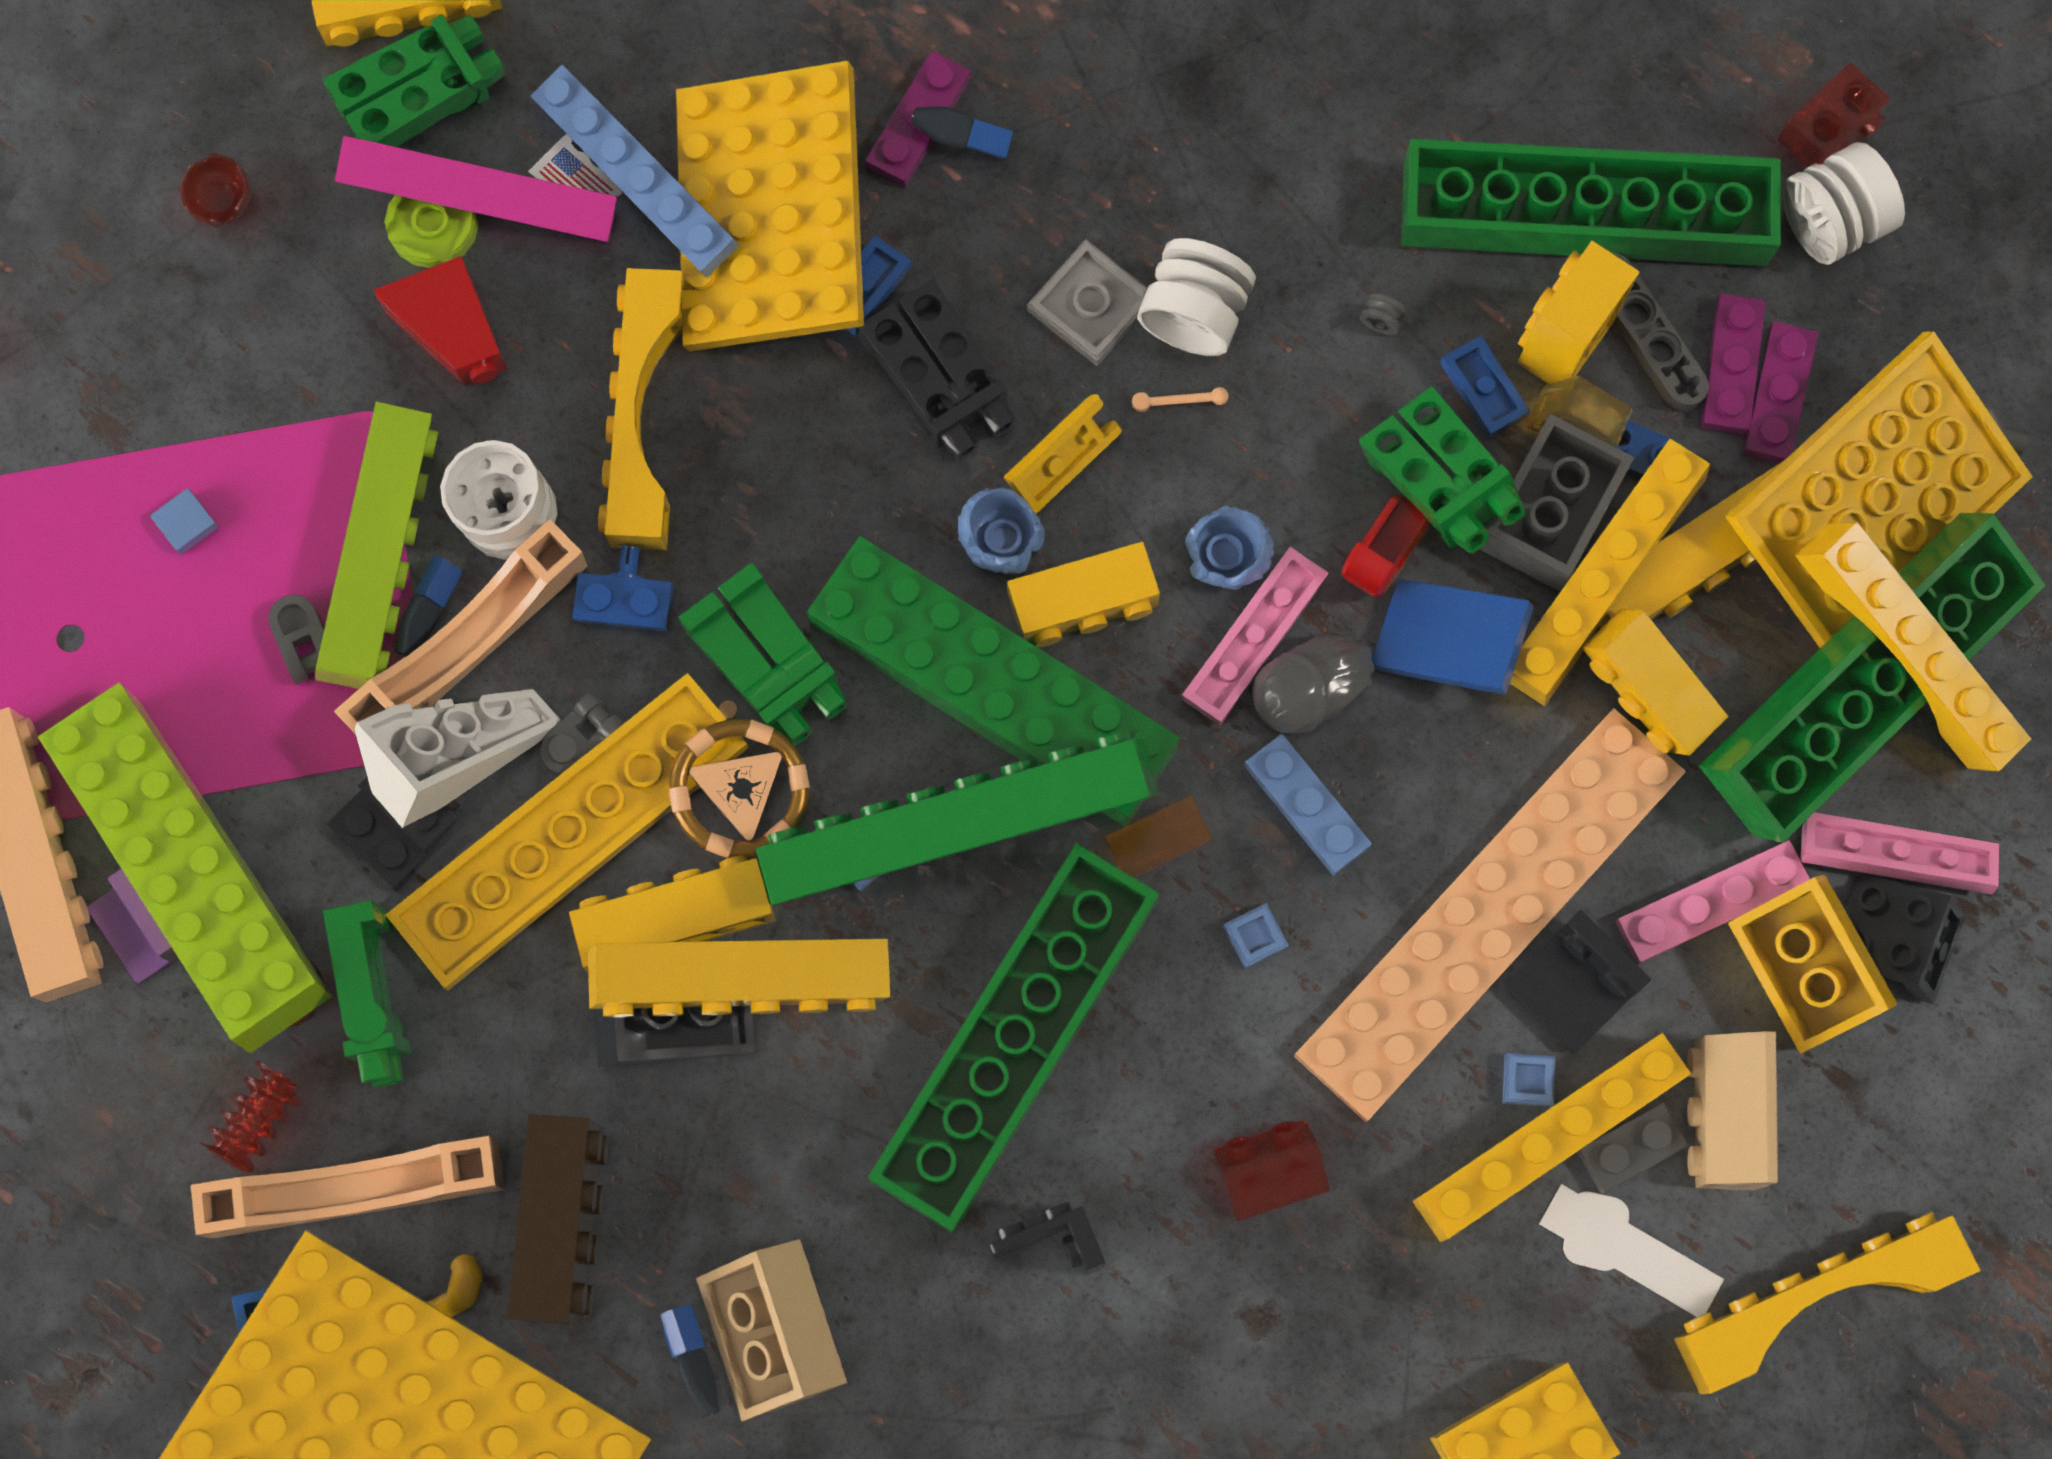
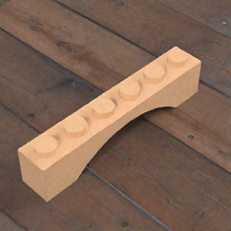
[334,519,588,735]
[191,1136,505,1239]

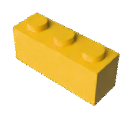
[1007,541,1160,647]
[1582,609,1729,756]

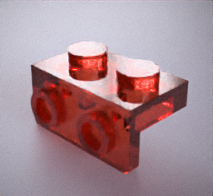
[1213,1121,1330,1221]

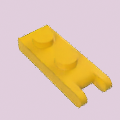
[1004,394,1122,514]

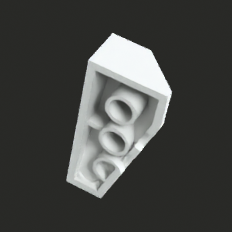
[354,689,561,827]

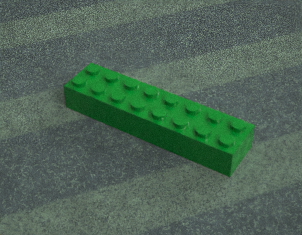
[1401,139,1781,266]
[1699,513,2046,843]
[807,536,1180,828]
[755,732,1160,905]
[867,843,1160,1235]

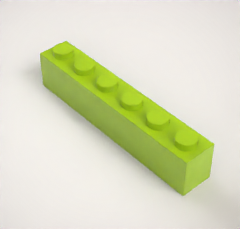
[315,401,439,689]

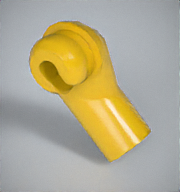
[427,1254,483,1317]

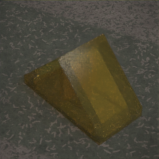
[1527,375,1632,448]

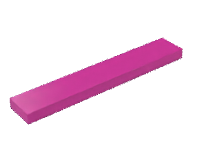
[335,136,618,242]

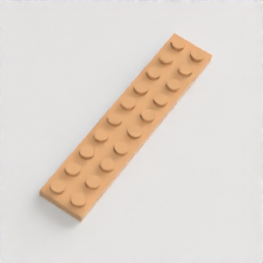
[1294,708,1686,1122]

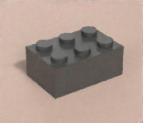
[1479,414,1635,592]

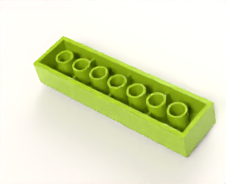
[38,682,333,1054]

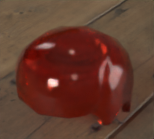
[179,153,252,227]

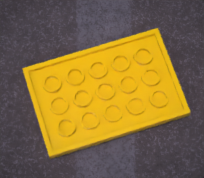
[676,61,864,352]
[1725,331,2033,648]

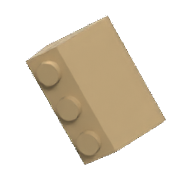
[1687,1031,1778,1191]
[696,1239,847,1421]

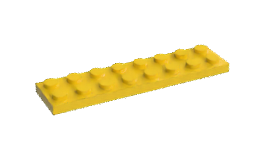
[386,673,749,991]

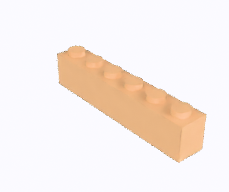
[0,707,103,1003]

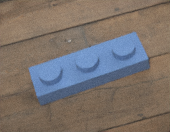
[1244,734,1372,877]

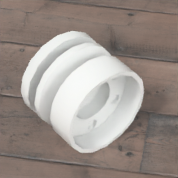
[1781,142,1905,265]
[1137,238,1256,356]
[440,440,558,560]

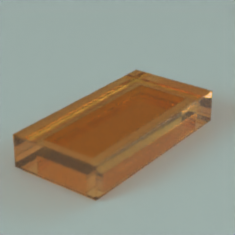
[1105,796,1213,878]

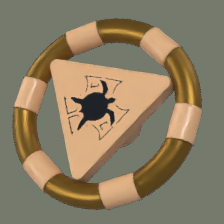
[668,719,810,858]

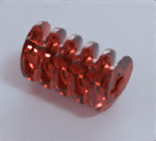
[199,1059,303,1173]

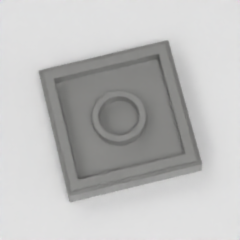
[1027,239,1148,366]

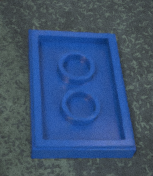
[1372,578,1534,695]

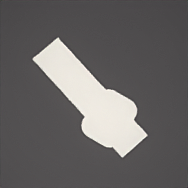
[1539,1184,1724,1317]

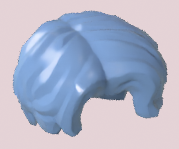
[957,487,1045,574]
[1185,506,1274,590]

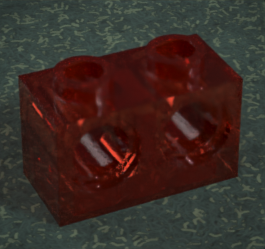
[1777,62,1891,167]

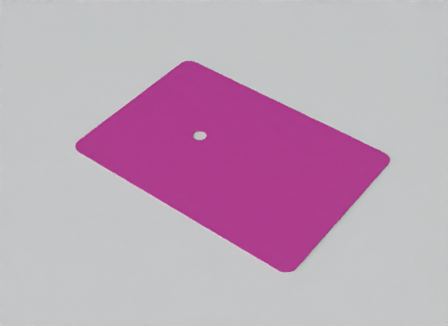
[0,411,413,821]

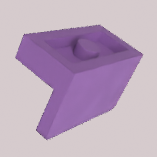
[88,869,179,984]

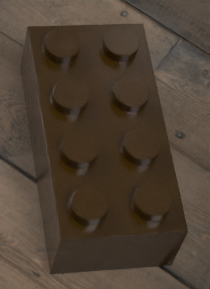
[507,1114,609,1326]

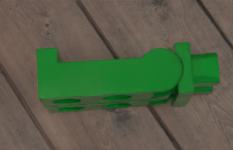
[322,14,506,147]
[1358,386,1526,554]
[678,562,847,747]
[323,900,412,1088]

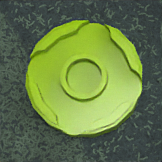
[384,195,479,268]

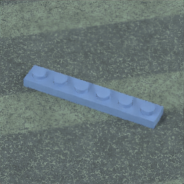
[531,64,739,277]

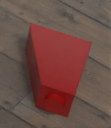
[374,256,507,386]

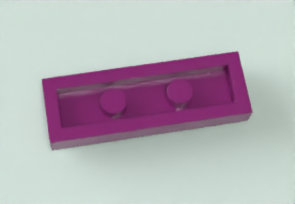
[865,51,971,189]
[1700,293,1766,436]
[1741,321,1819,464]

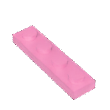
[1181,547,1329,726]
[1800,812,1999,895]
[1615,840,1810,965]

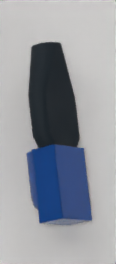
[911,107,1013,159]
[393,556,463,657]
[660,1304,719,1417]

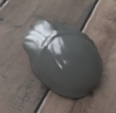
[1252,632,1375,734]

